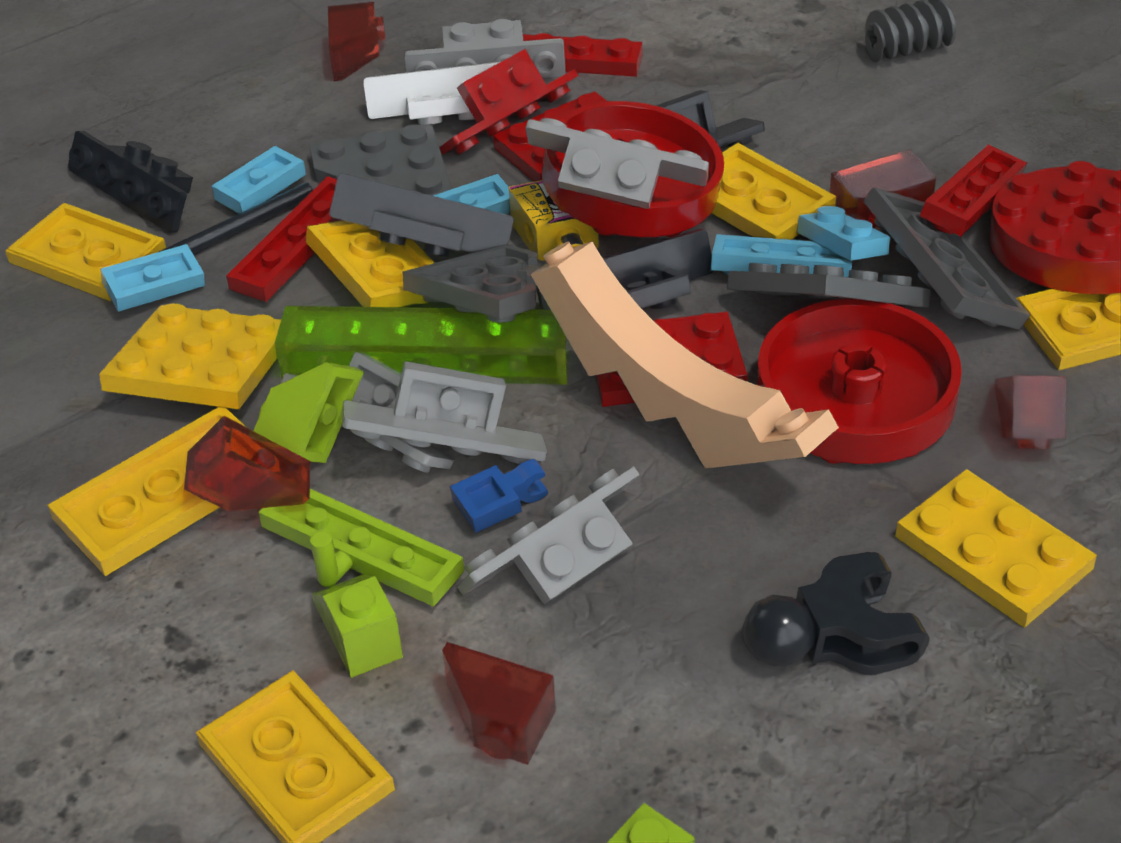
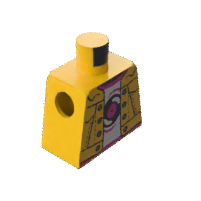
[508,180,599,261]

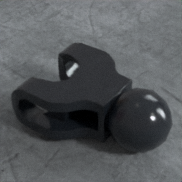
[742,552,930,675]

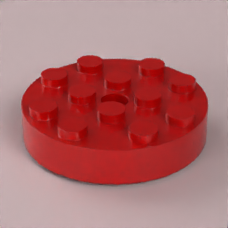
[542,101,725,237]
[989,161,1121,294]
[757,299,962,464]

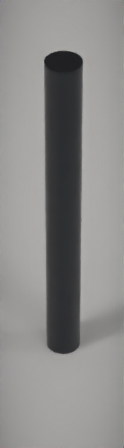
[156,182,313,255]

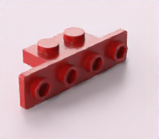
[439,49,579,156]

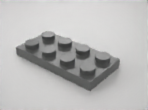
[863,187,1030,330]

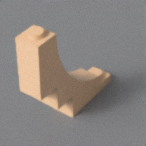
[531,242,839,469]

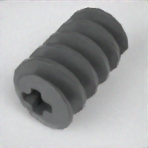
[865,0,956,62]

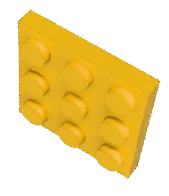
[99,303,293,409]

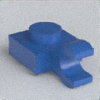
[450,459,548,533]

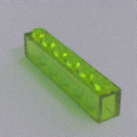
[274,306,571,385]

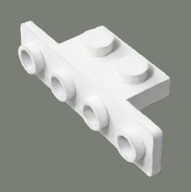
[363,61,502,125]

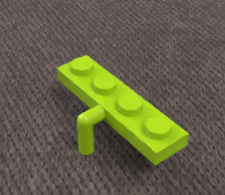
[258,480,465,607]

